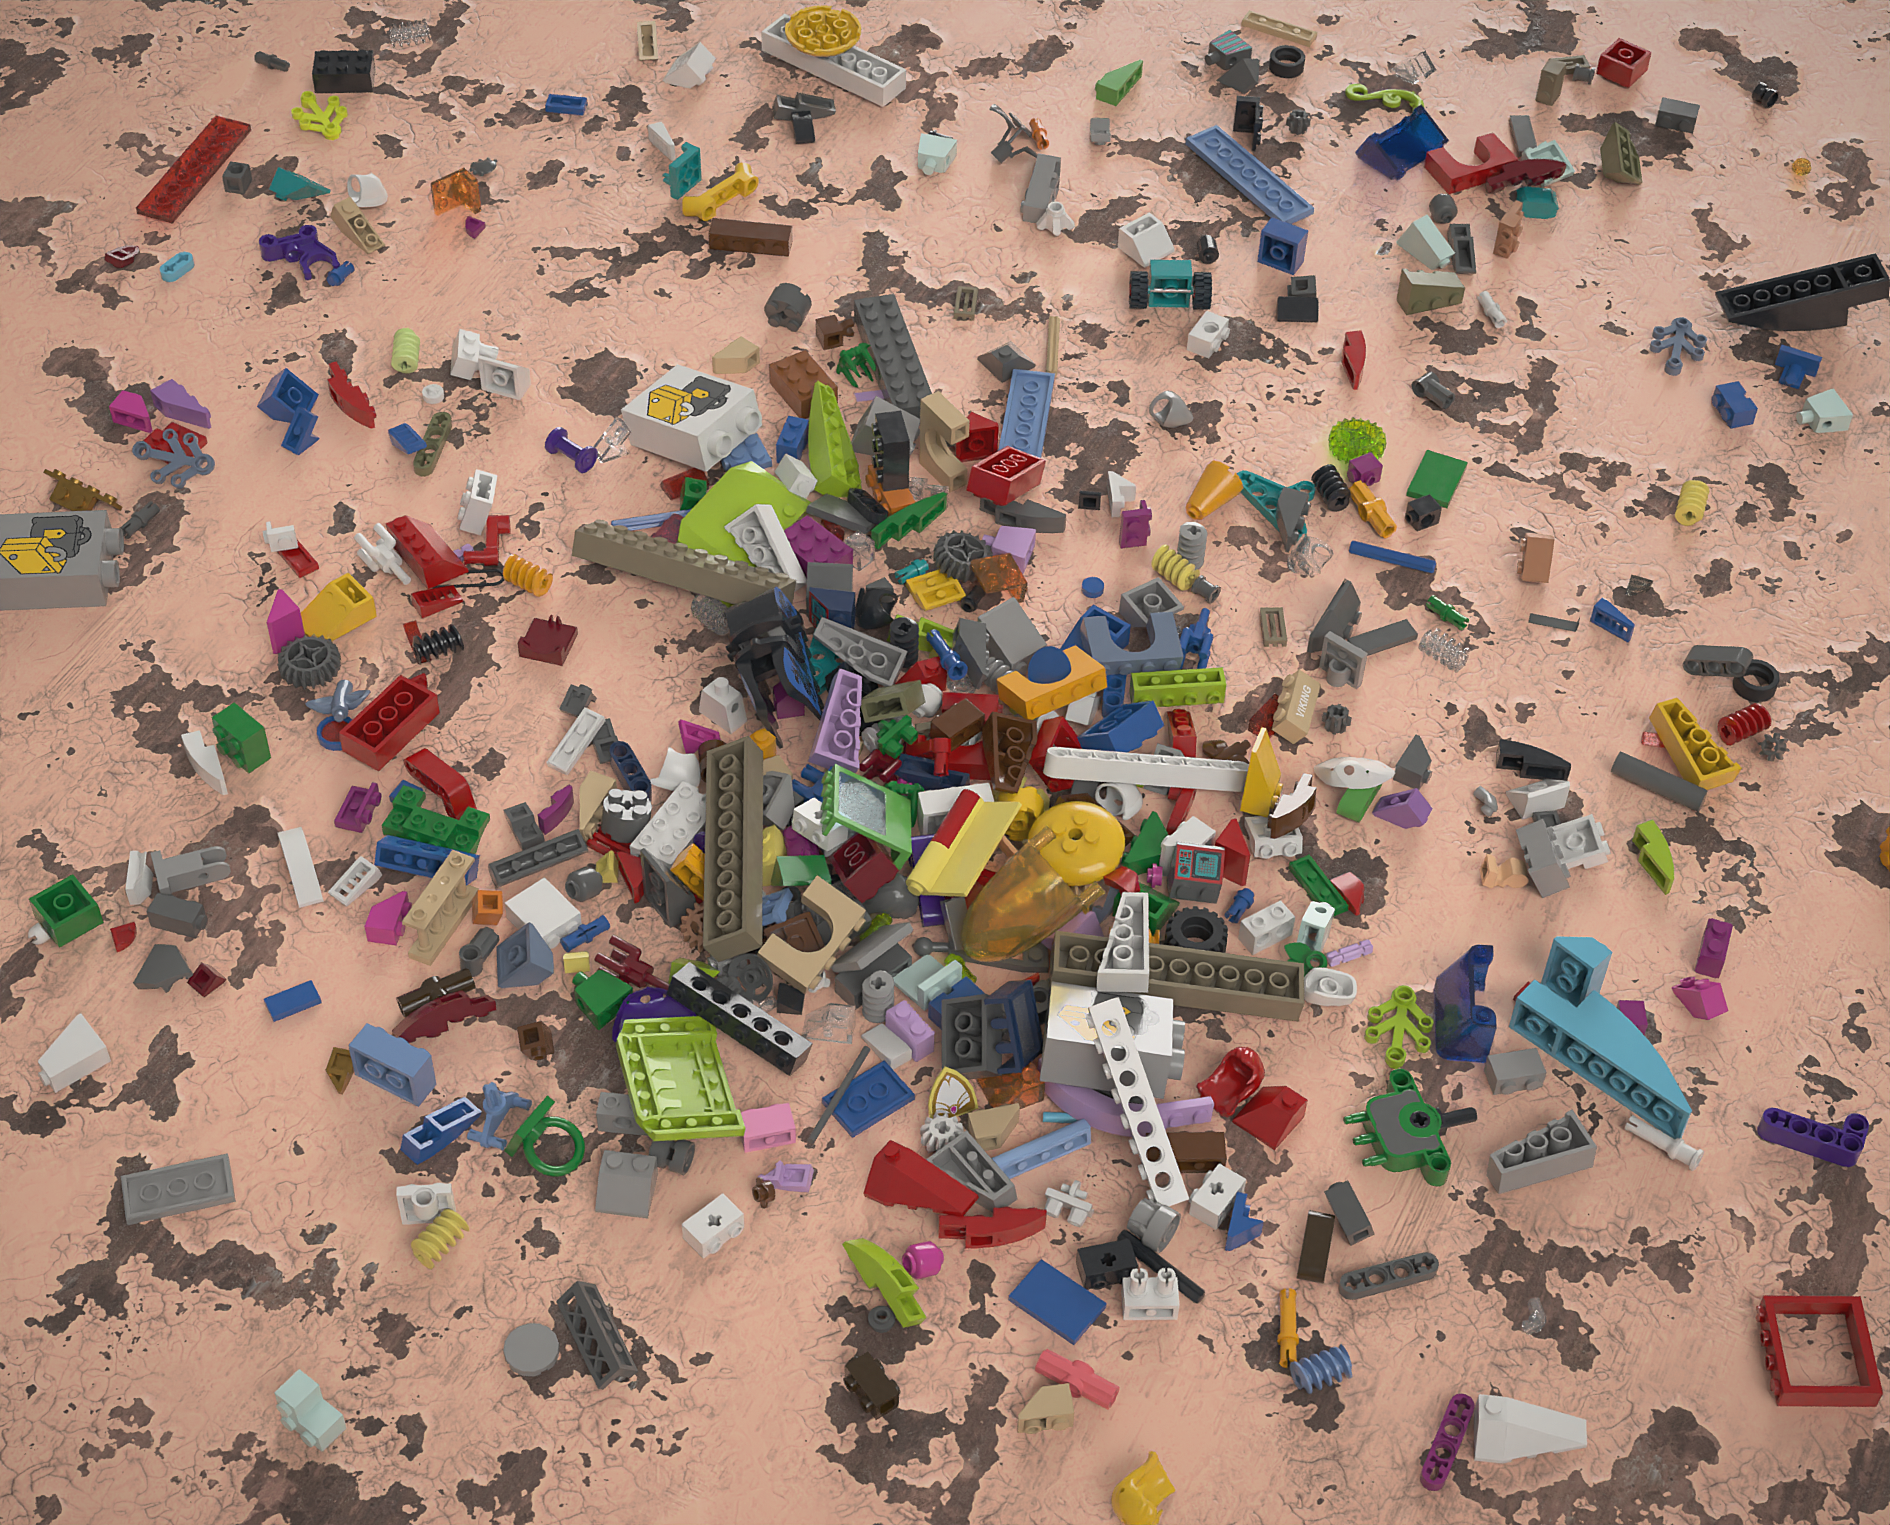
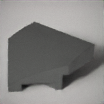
[133,944,193,993]

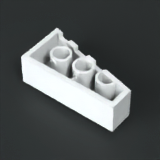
[1097,892,1149,992]

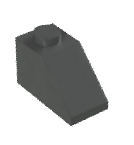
[1393,734,1433,790]

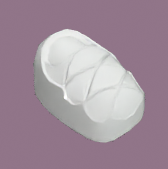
[1304,968,1357,1007]

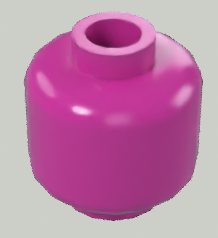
[902,1241,944,1279]

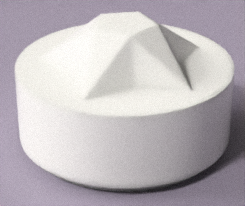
[422,384,444,404]

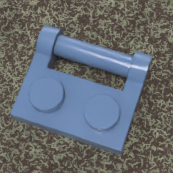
[762,888,793,927]

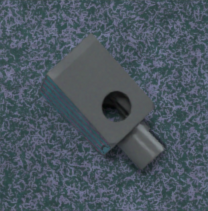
[1205,30,1252,70]

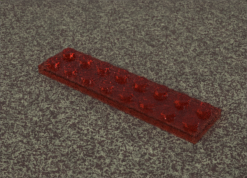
[136,115,252,224]

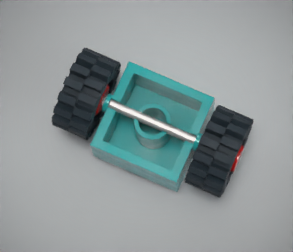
[1129,259,1212,310]

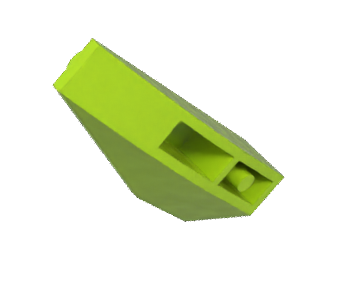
[808,381,862,498]

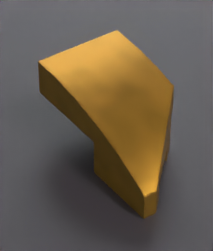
[325,1047,354,1095]

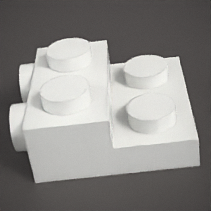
[1552,814,1611,869]
[1245,816,1303,859]

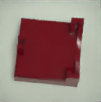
[518,615,578,666]

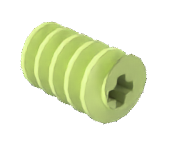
[391,328,420,373]

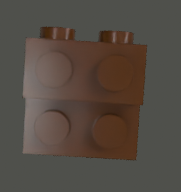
[762,911,825,979]

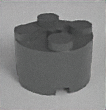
[764,283,812,332]
[601,789,652,843]

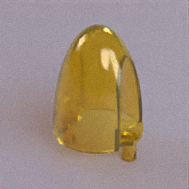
[961,825,1105,962]

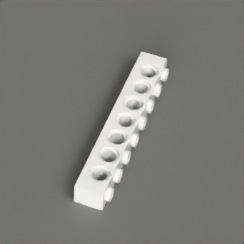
[1085,997,1189,1206]

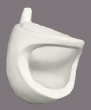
[347,173,388,207]
[650,747,701,791]
[1095,782,1143,820]

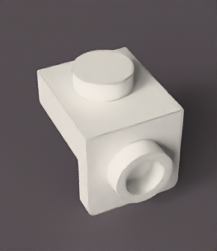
[263,521,298,552]

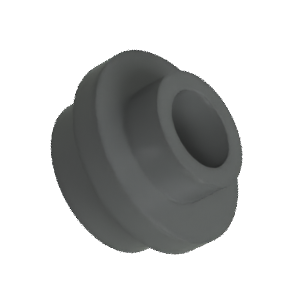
[868,1306,895,1333]

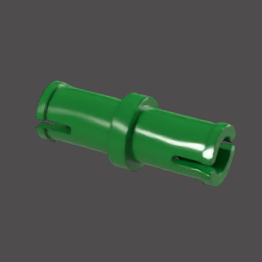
[1426,595,1469,630]

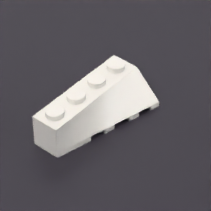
[724,504,807,592]

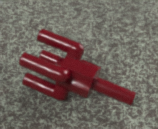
[859,741,906,789]
[594,935,670,990]

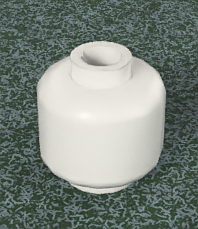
[912,683,943,718]

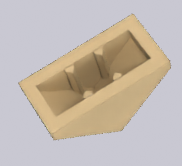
[637,21,658,61]

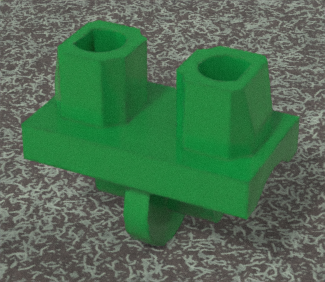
[876,715,918,759]

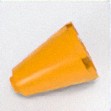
[1186,460,1243,520]

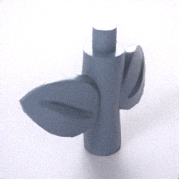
[305,680,371,722]

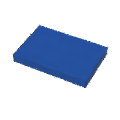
[822,1060,915,1138]
[1008,1259,1107,1345]

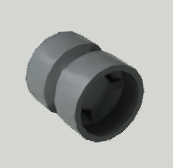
[648,1140,695,1175]

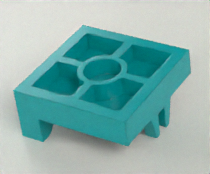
[662,142,702,200]

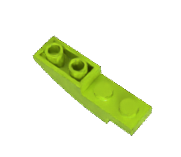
[842,1238,927,1328]

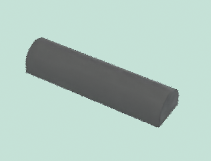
[1611,751,1708,812]
[488,829,588,888]

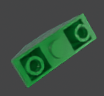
[1121,811,1168,875]

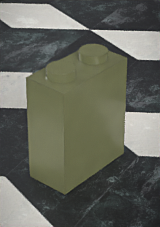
[861,680,926,723]

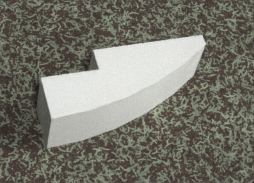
[181,730,228,795]

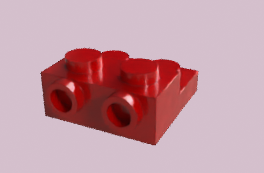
[143,422,208,469]

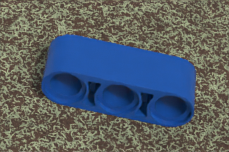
[1102,674,1127,718]

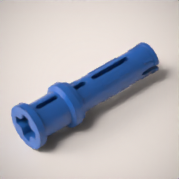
[926,630,968,680]

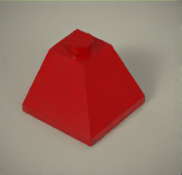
[1232,1086,1308,1150]

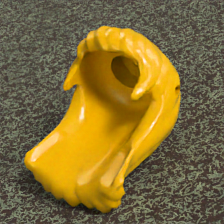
[1111,1451,1175,1525]

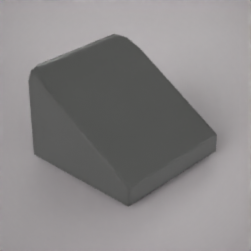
[866,577,894,603]

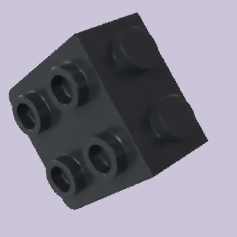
[1233,96,1263,151]

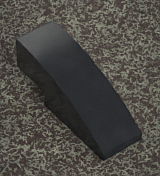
[1496,739,1571,781]

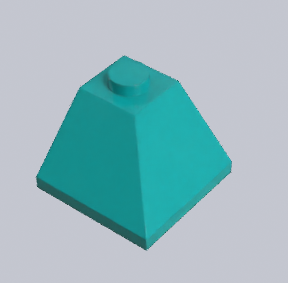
[269,167,331,201]

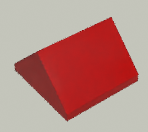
[955,411,999,463]
[1215,818,1251,886]

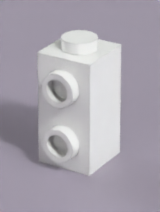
[774,454,817,498]

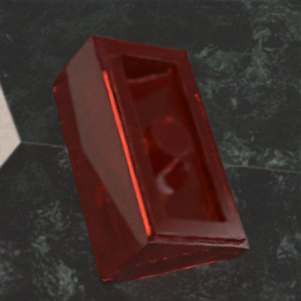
[660,468,710,501]
[1248,693,1279,739]

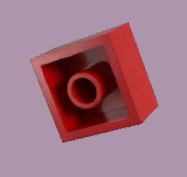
[1596,38,1652,88]

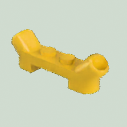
[682,163,759,221]

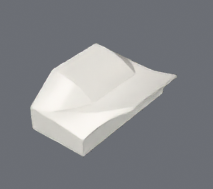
[125,851,153,905]

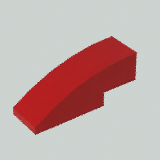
[1341,330,1366,390]

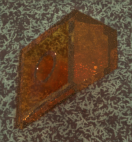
[976,1062,1045,1109]

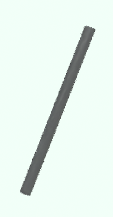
[807,1046,870,1144]

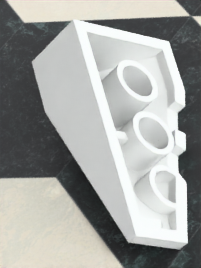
[1474,1394,1587,1464]

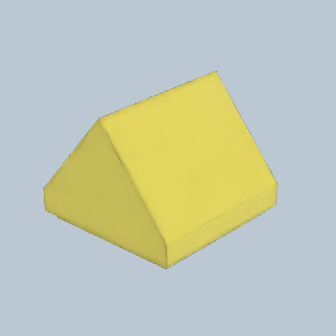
[596,851,618,883]
[563,951,590,974]

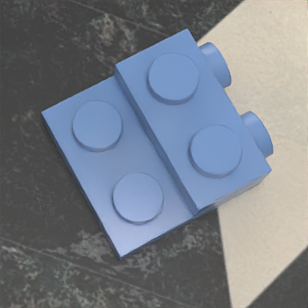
[721,433,772,471]

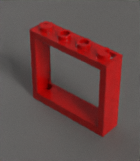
[1756,1295,1883,1407]

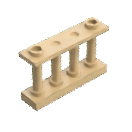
[402,850,479,966]

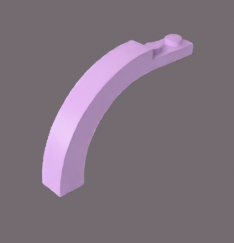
[1036,1058,1214,1137]

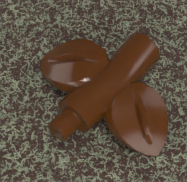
[1202,739,1251,764]

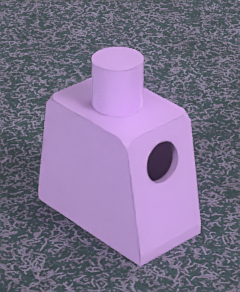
[982,526,1036,574]

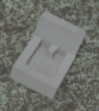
[1090,118,1111,145]

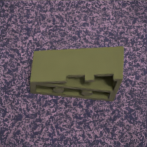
[1396,269,1465,315]

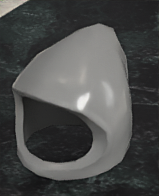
[1149,391,1193,428]

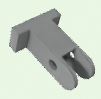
[151,846,231,895]

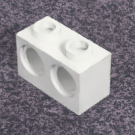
[1238,900,1295,956]

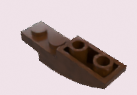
[1267,773,1317,839]

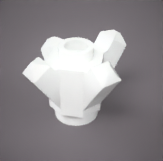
[1036,202,1075,236]

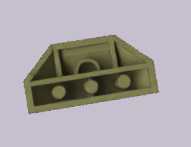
[1600,122,1643,185]

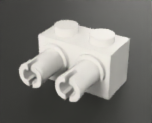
[450,329,499,380]
[1121,1268,1180,1320]

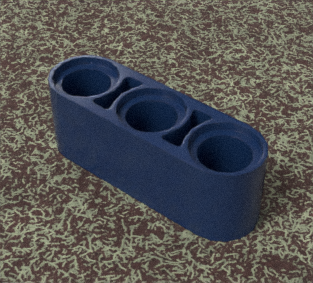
[609,741,652,802]

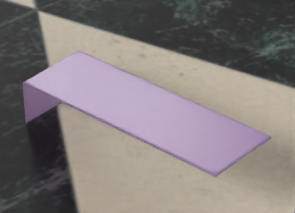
[854,390,884,402]

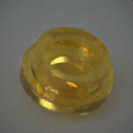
[1791,158,1812,176]

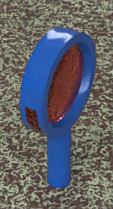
[316,716,352,751]

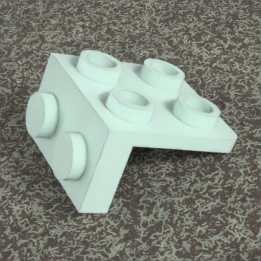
[893,955,962,1011]

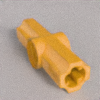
[1349,481,1397,539]

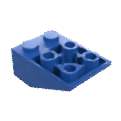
[1060,604,1131,651]

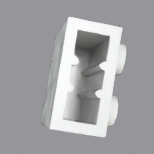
[457,469,497,536]

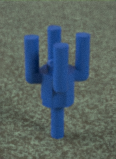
[1180,608,1214,669]

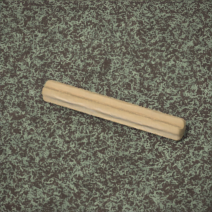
[1046,316,1060,376]

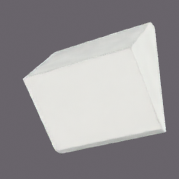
[1506,779,1570,820]

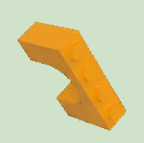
[996,645,1108,720]

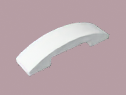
[278,827,324,908]

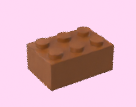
[769,350,838,419]

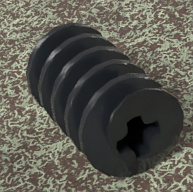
[1311,464,1351,512]
[890,617,919,668]
[412,624,464,665]

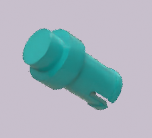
[894,559,929,585]

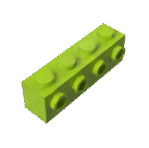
[1129,667,1227,707]

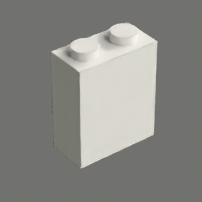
[505,877,582,949]

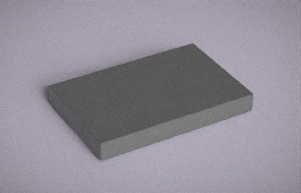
[806,494,877,534]

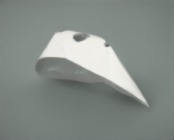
[1314,757,1395,789]

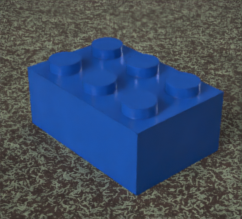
[1077,701,1165,753]

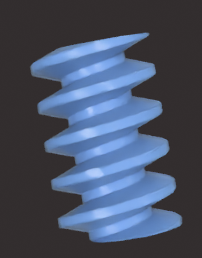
[1290,1344,1352,1394]

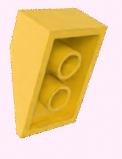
[1240,727,1283,818]

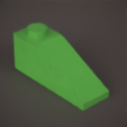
[1095,60,1143,106]

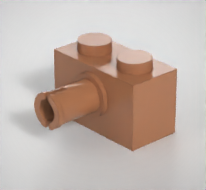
[1517,533,1555,583]

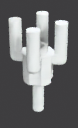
[354,523,411,585]

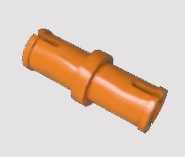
[1029,118,1049,150]

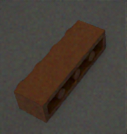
[708,218,793,257]

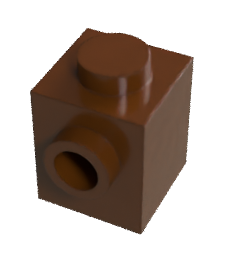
[517,1021,555,1061]

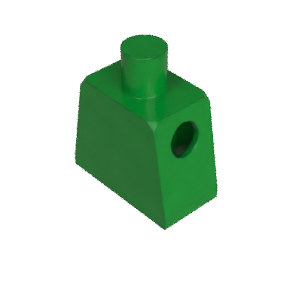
[572,970,633,1030]

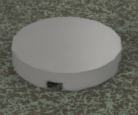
[504,1323,560,1376]

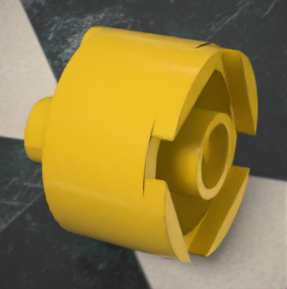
[997,786,1044,841]

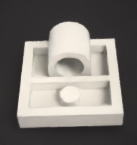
[396,1183,457,1225]

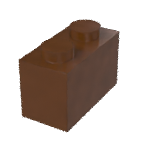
[930,698,985,752]

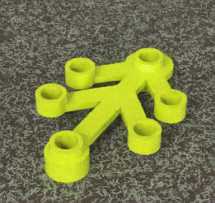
[291,91,348,140]

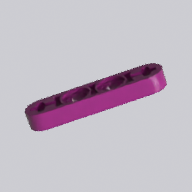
[1420,1393,1475,1491]

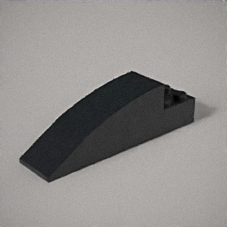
[1715,253,1890,331]

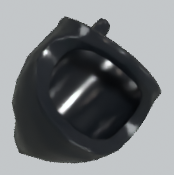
[855,588,898,629]

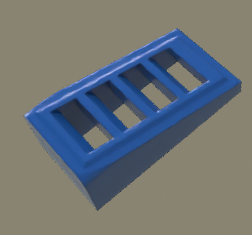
[388,423,427,455]
[1590,597,1635,643]

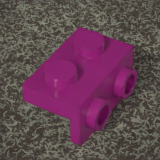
[1119,500,1152,549]
[334,782,382,833]

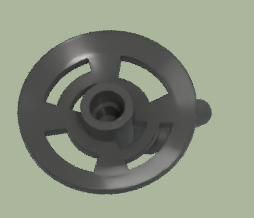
[728,925,773,1003]

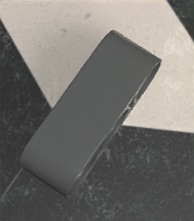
[1683,645,1753,677]

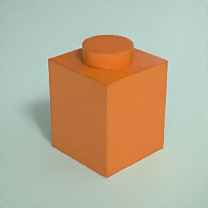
[472,890,503,925]

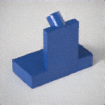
[1775,345,1822,389]

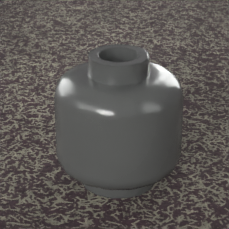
[1429,194,1458,224]
[565,866,603,902]

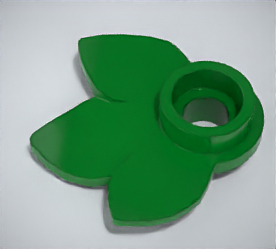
[1284,942,1328,977]

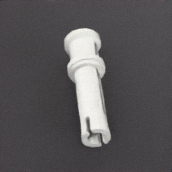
[1625,1115,1704,1171]

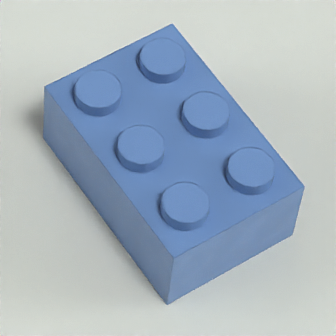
[348,1023,437,1107]

